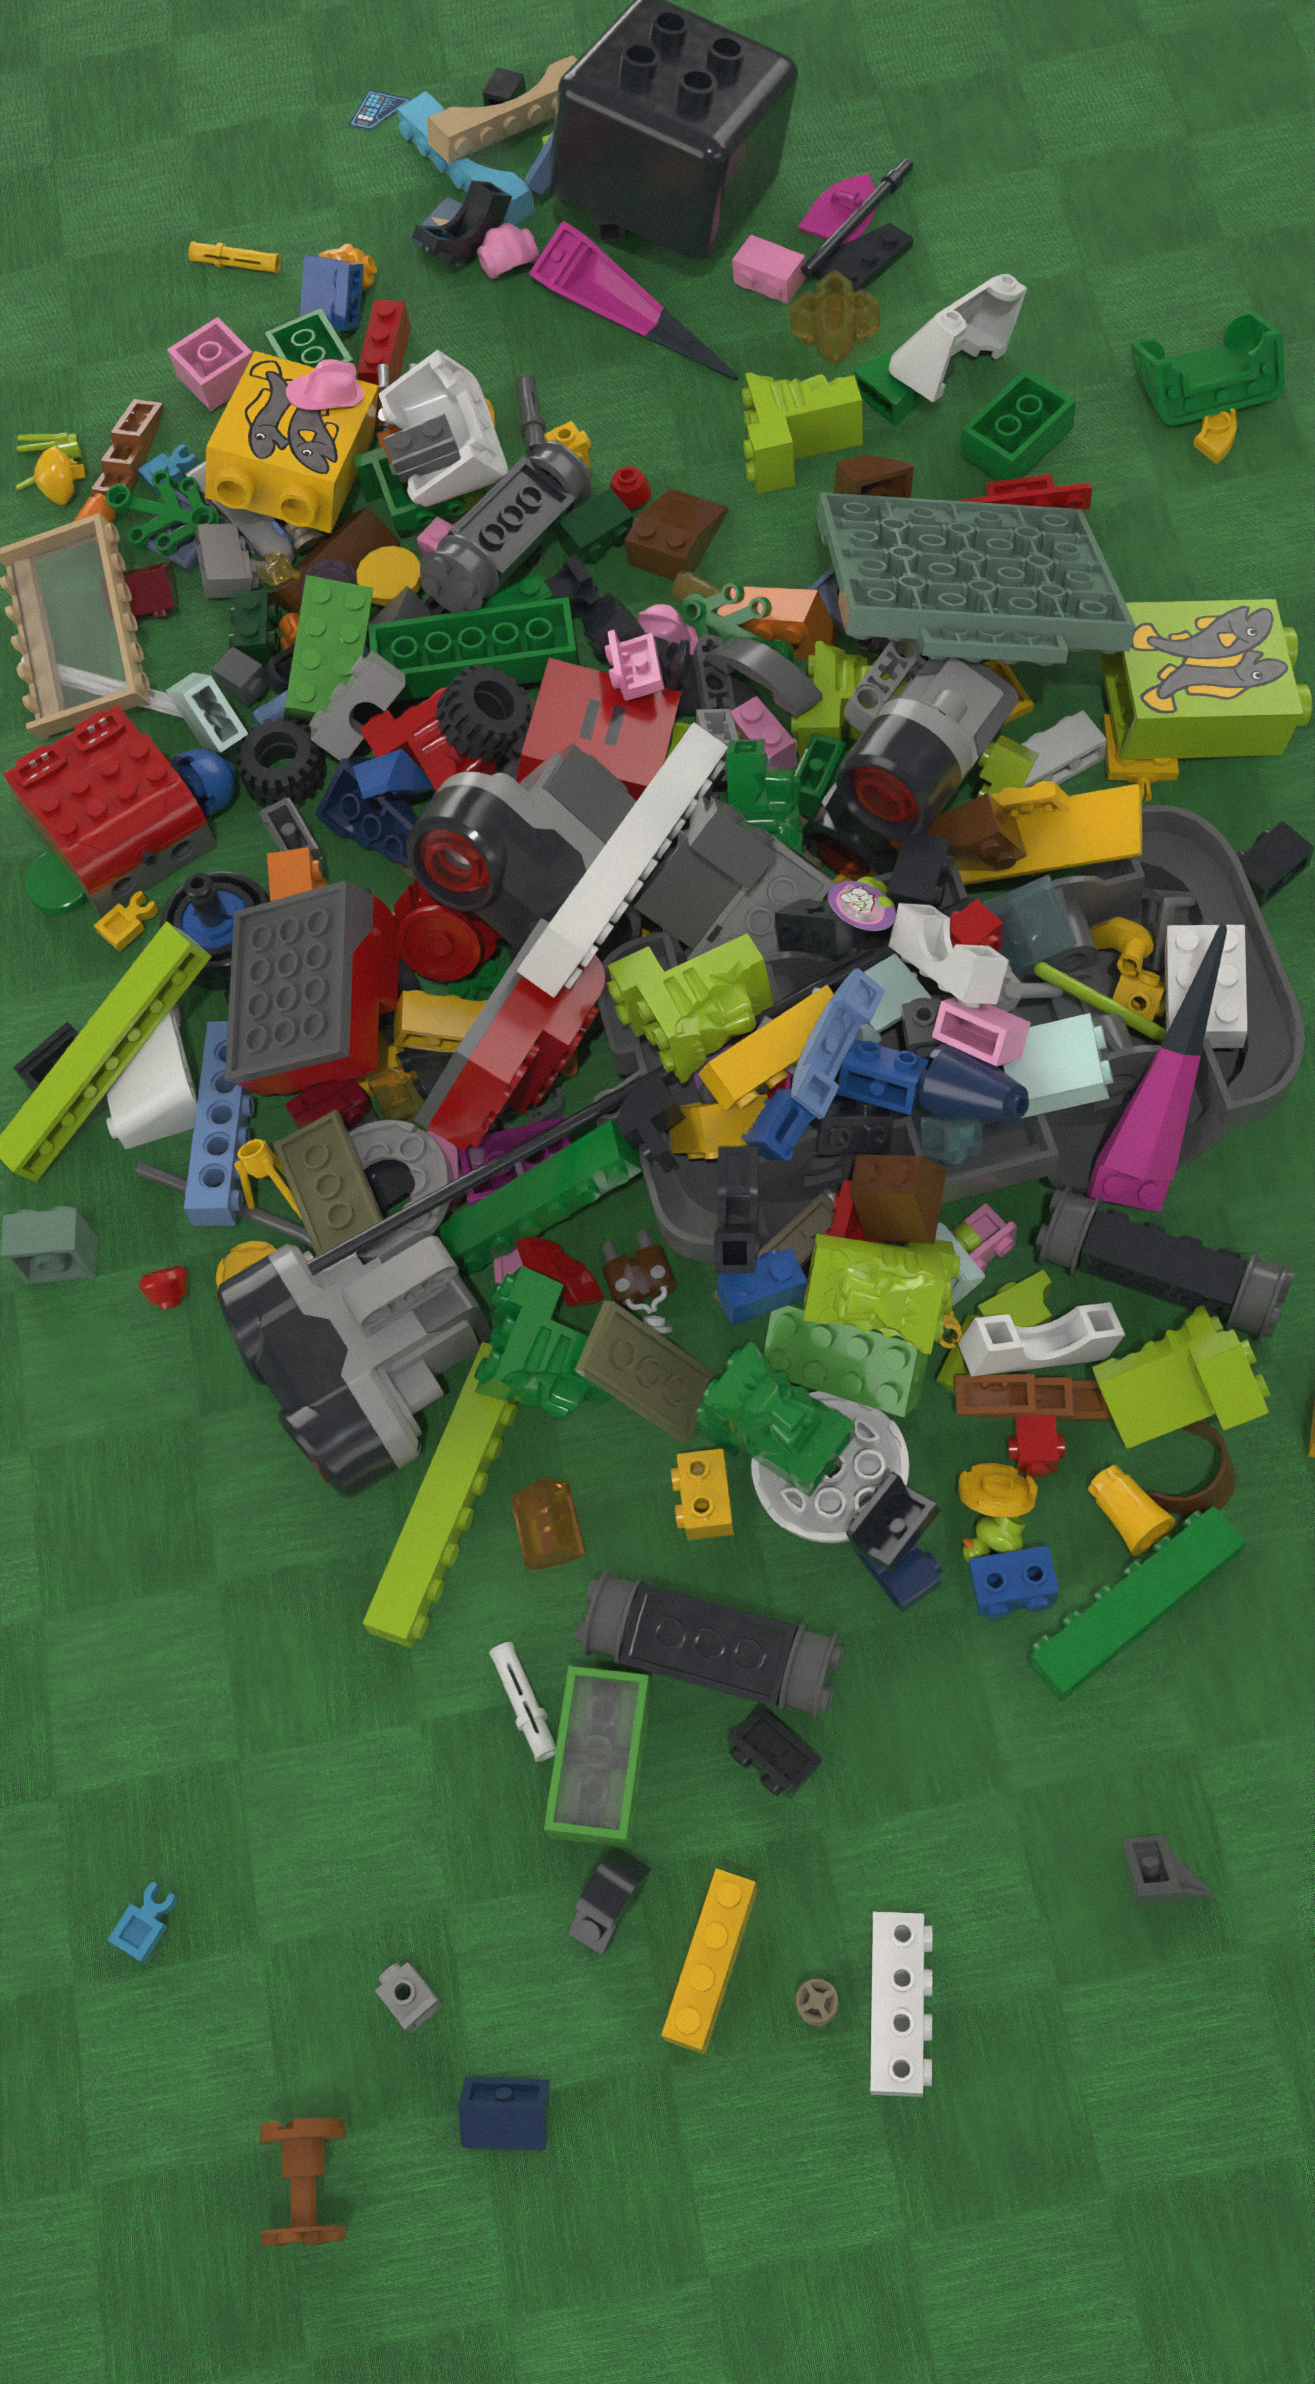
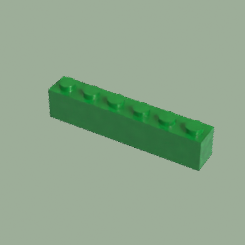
[439,1120,643,1275]
[1029,1505,1247,1702]

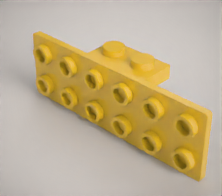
[958,781,1142,885]

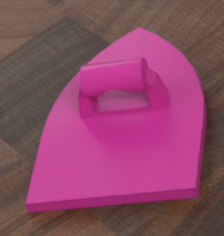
[798,174,876,245]

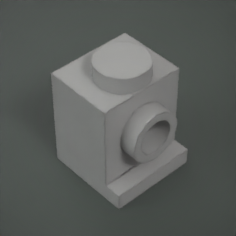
[375,1962,444,2034]

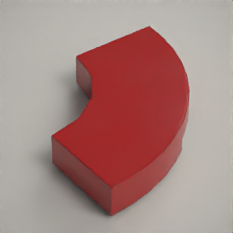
[515,1237,604,1308]

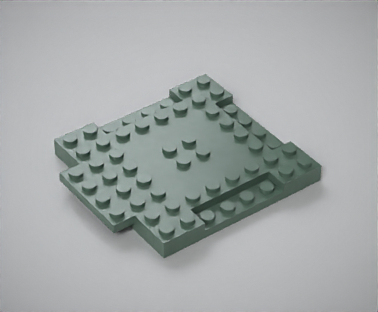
[816,492,1135,666]

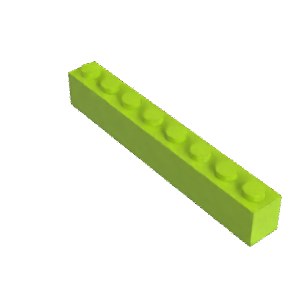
[0,922,212,1182]
[362,1342,517,1649]

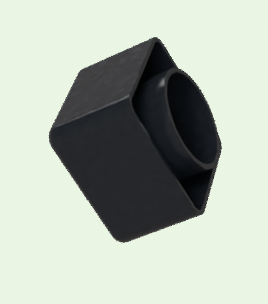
[548,0,798,259]

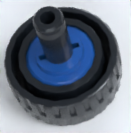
[159,871,270,991]

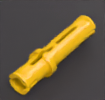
[189,241,281,274]

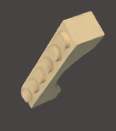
[427,55,578,163]

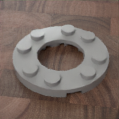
[349,1120,453,1263]

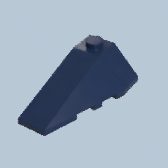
[315,758,418,867]

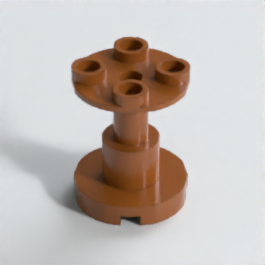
[259,2118,348,2247]

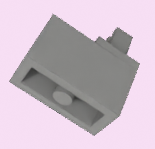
[195,523,275,599]

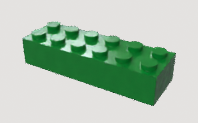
[368,597,578,702]

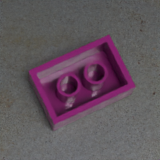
[458,1116,571,1207]

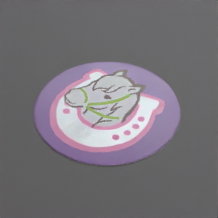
[828,881,896,931]

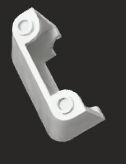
[889,274,1027,402]
[379,350,509,507]
[106,1003,197,1149]

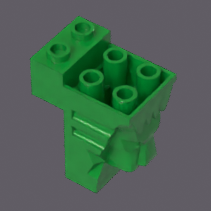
[726,739,804,856]
[474,1266,613,1421]
[695,1341,855,1497]

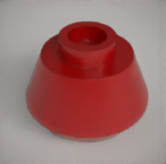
[608,466,651,510]
[138,1265,188,1310]

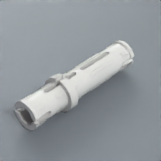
[489,1642,556,1762]

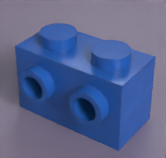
[837,1039,930,1115]
[717,1248,807,1326]
[968,1545,1059,1619]

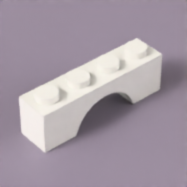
[889,903,1009,1008]
[958,1302,1125,1377]

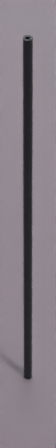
[306,897,971,1276]

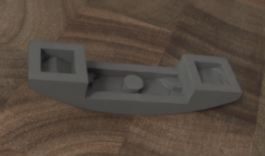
[705,637,823,717]

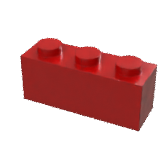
[357,300,411,385]

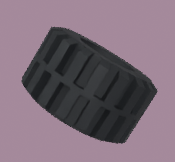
[435,664,532,762]
[235,717,327,807]

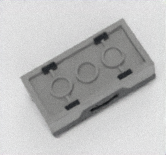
[682,832,834,960]

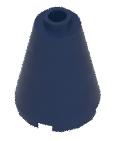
[918,1043,1029,1123]

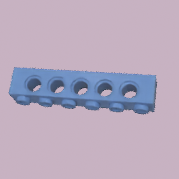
[184,1021,254,1226]

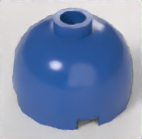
[171,748,236,818]

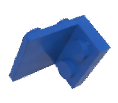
[300,255,364,331]

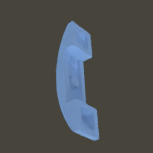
[791,968,886,1119]

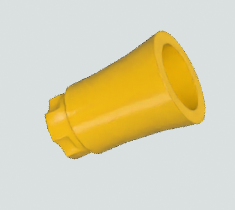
[1088,1465,1176,1556]

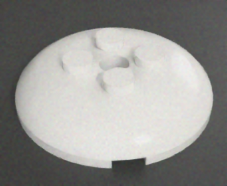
[751,1391,909,1543]

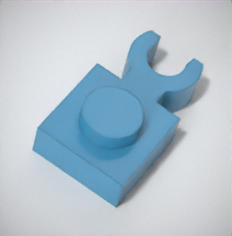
[138,444,198,496]
[107,1882,178,1964]

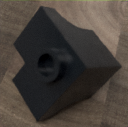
[544,554,601,620]

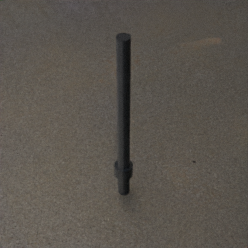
[801,158,914,277]

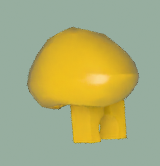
[33,446,85,507]

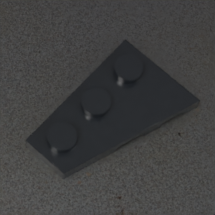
[805,223,913,302]

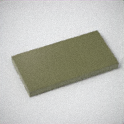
[273,1110,383,1256]
[575,1301,716,1442]

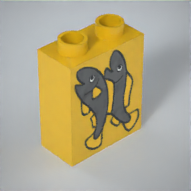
[205,351,379,533]

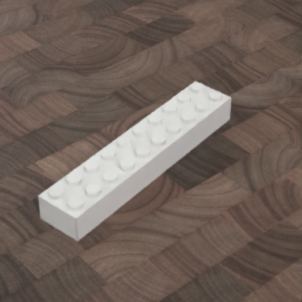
[517,722,728,998]

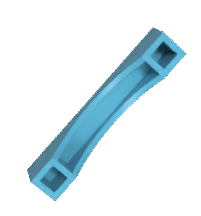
[397,91,535,225]

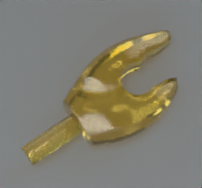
[256,552,300,585]

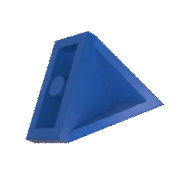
[353,749,434,799]

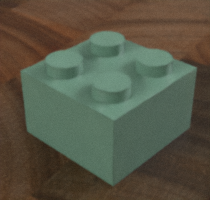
[1,1206,97,1284]

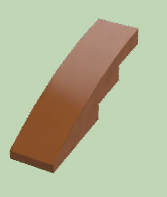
[91,399,164,503]
[955,1374,1111,1421]

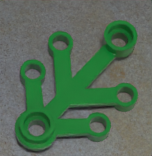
[106,470,221,556]
[681,583,794,681]

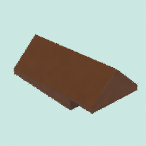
[269,507,400,614]

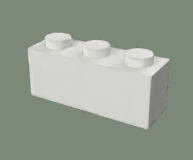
[1021,710,1107,787]

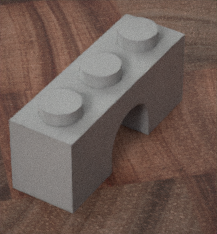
[309,650,405,761]

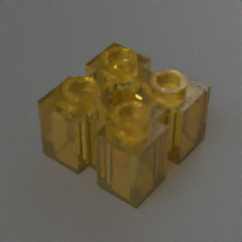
[790,269,880,365]

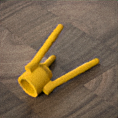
[234,1139,302,1219]

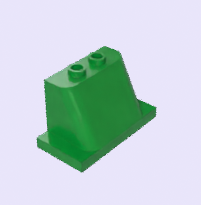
[353,447,486,530]

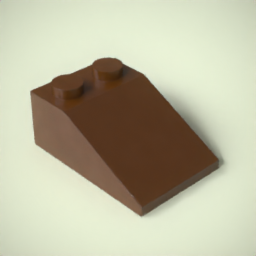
[625,488,728,585]
[889,793,1027,871]

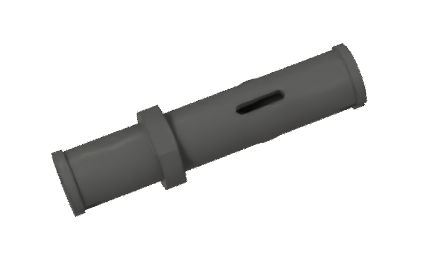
[516,373,546,457]

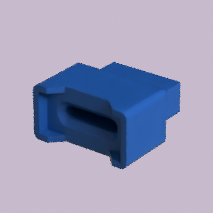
[741,1089,816,1161]

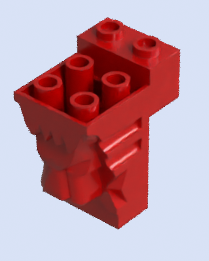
[360,687,499,791]

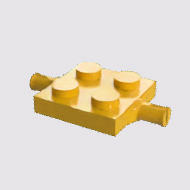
[1102,714,1179,802]

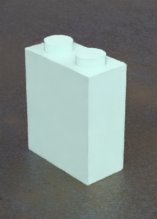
[166,672,248,753]
[1003,1013,1114,1118]

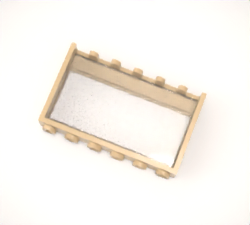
[0,513,150,740]

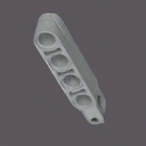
[184,460,295,570]

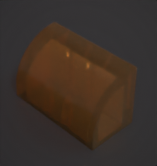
[510,1479,585,1570]

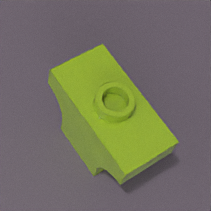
[977,1269,1052,1327]

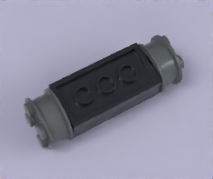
[420,440,591,613]
[1036,1185,1295,1343]
[575,1569,846,1721]

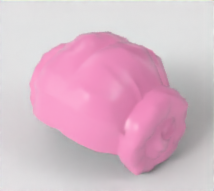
[477,223,539,280]

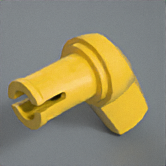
[1090,916,1154,976]

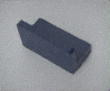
[458,2077,550,2151]

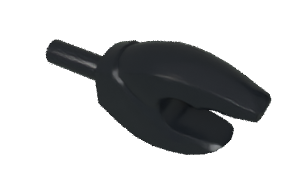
[659,640,691,690]

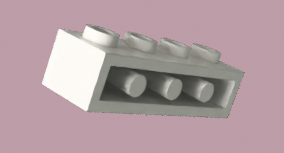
[870,1912,932,2097]

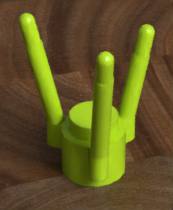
[15,432,82,491]

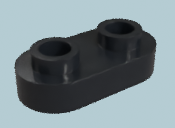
[263,643,295,691]

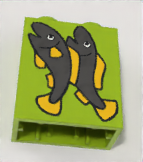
[1098,599,1312,760]

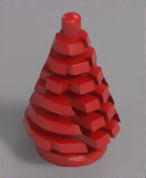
[392,880,501,981]

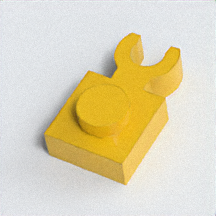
[94,891,159,952]

